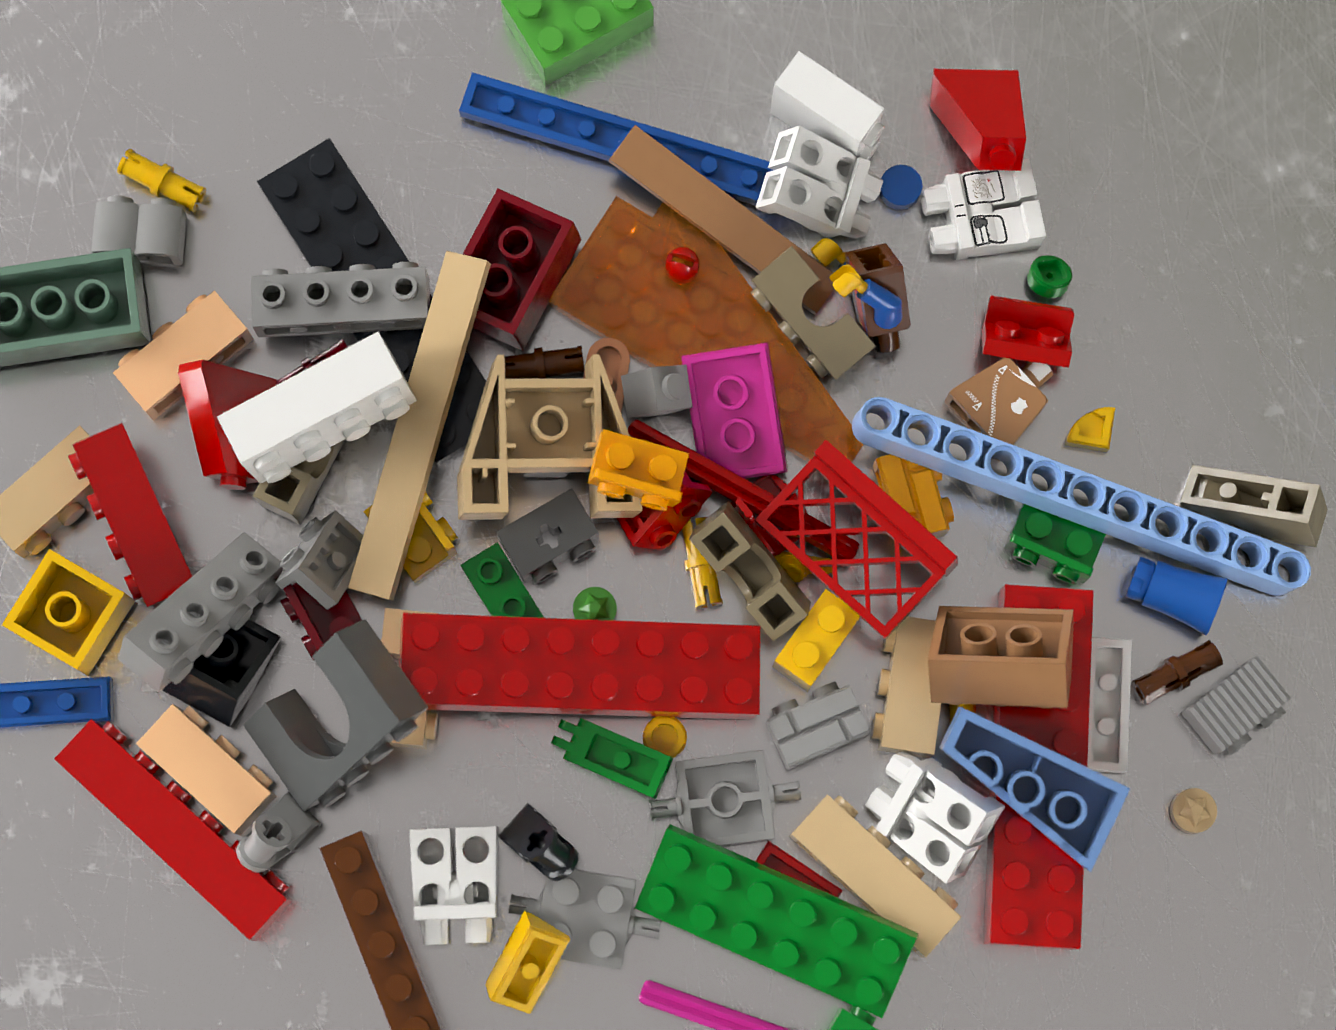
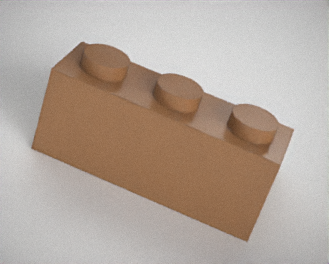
[928,606,1074,708]

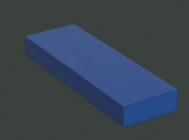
[0,676,114,729]

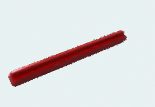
[627,420,860,560]

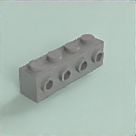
[251,262,430,338]
[118,532,283,693]

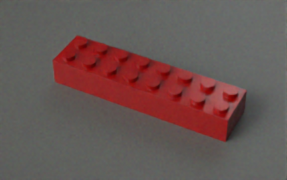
[983,584,1094,950]
[399,613,760,720]

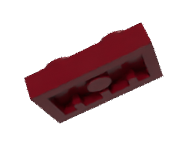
[280,582,362,661]

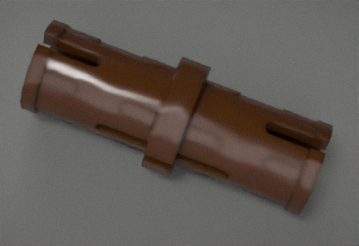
[504,345,585,379]
[1132,640,1223,706]

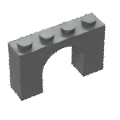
[243,619,428,812]

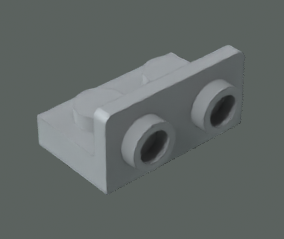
[275,510,363,610]

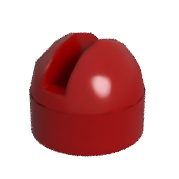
[665,247,700,284]

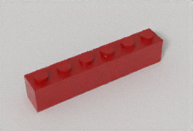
[54,719,293,941]

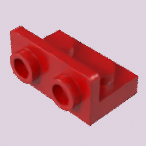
[981,296,1074,368]
[617,472,712,550]

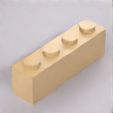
[789,794,962,958]

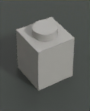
[621,365,693,419]

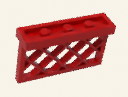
[755,440,958,640]

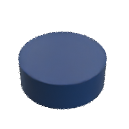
[880,165,923,210]

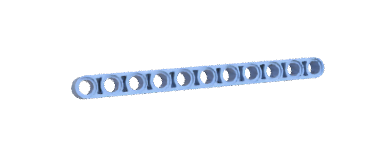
[852,397,1311,596]

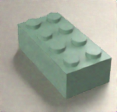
[0,248,151,367]

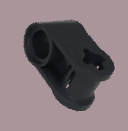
[498,803,579,881]

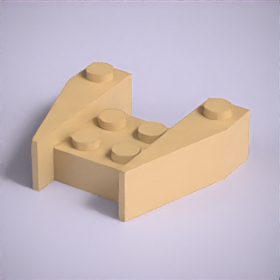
[457,354,642,520]

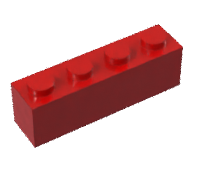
[68,422,192,607]

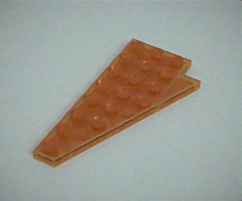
[549,196,864,463]

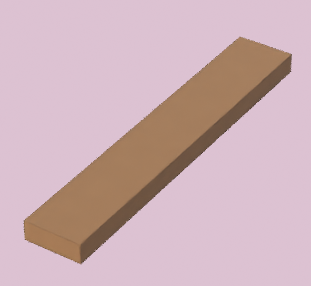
[609,125,835,315]

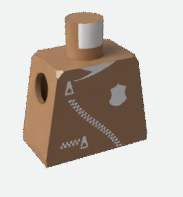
[944,358,1053,462]

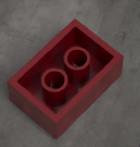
[463,188,582,351]

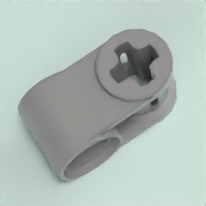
[236,792,321,872]

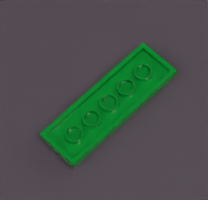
[635,824,919,1019]

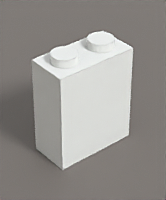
[770,51,885,160]

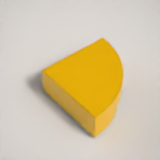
[1064,407,1115,452]

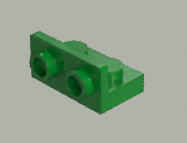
[1004,504,1106,585]

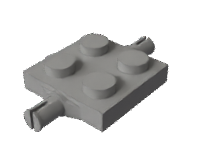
[649,750,801,846]
[508,869,661,970]

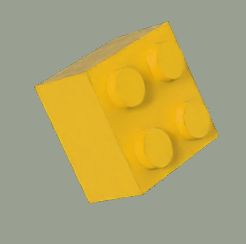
[2,549,135,676]

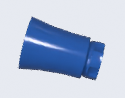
[1126,557,1228,636]

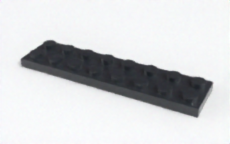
[257,138,486,466]

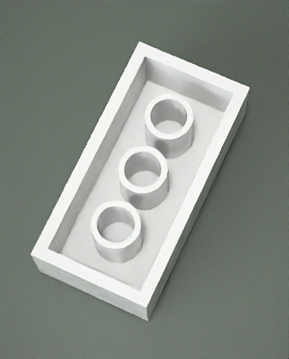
[217,332,417,484]

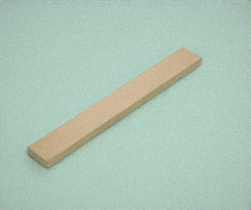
[348,250,491,601]

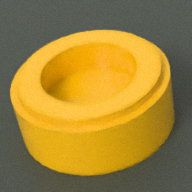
[643,717,687,758]

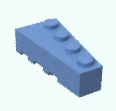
[939,707,1130,872]

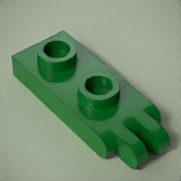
[460,542,544,618]
[551,718,674,799]

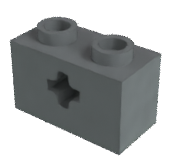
[496,488,599,584]

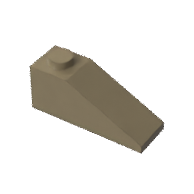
[1180,465,1328,547]

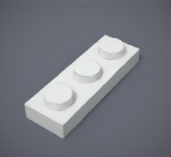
[1087,637,1132,773]

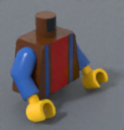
[811,238,911,353]

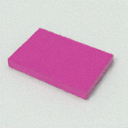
[681,342,788,484]

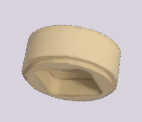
[1170,788,1217,834]

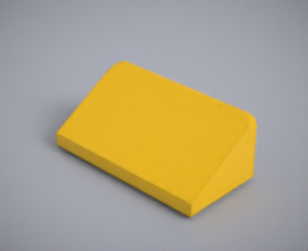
[486,911,570,1014]

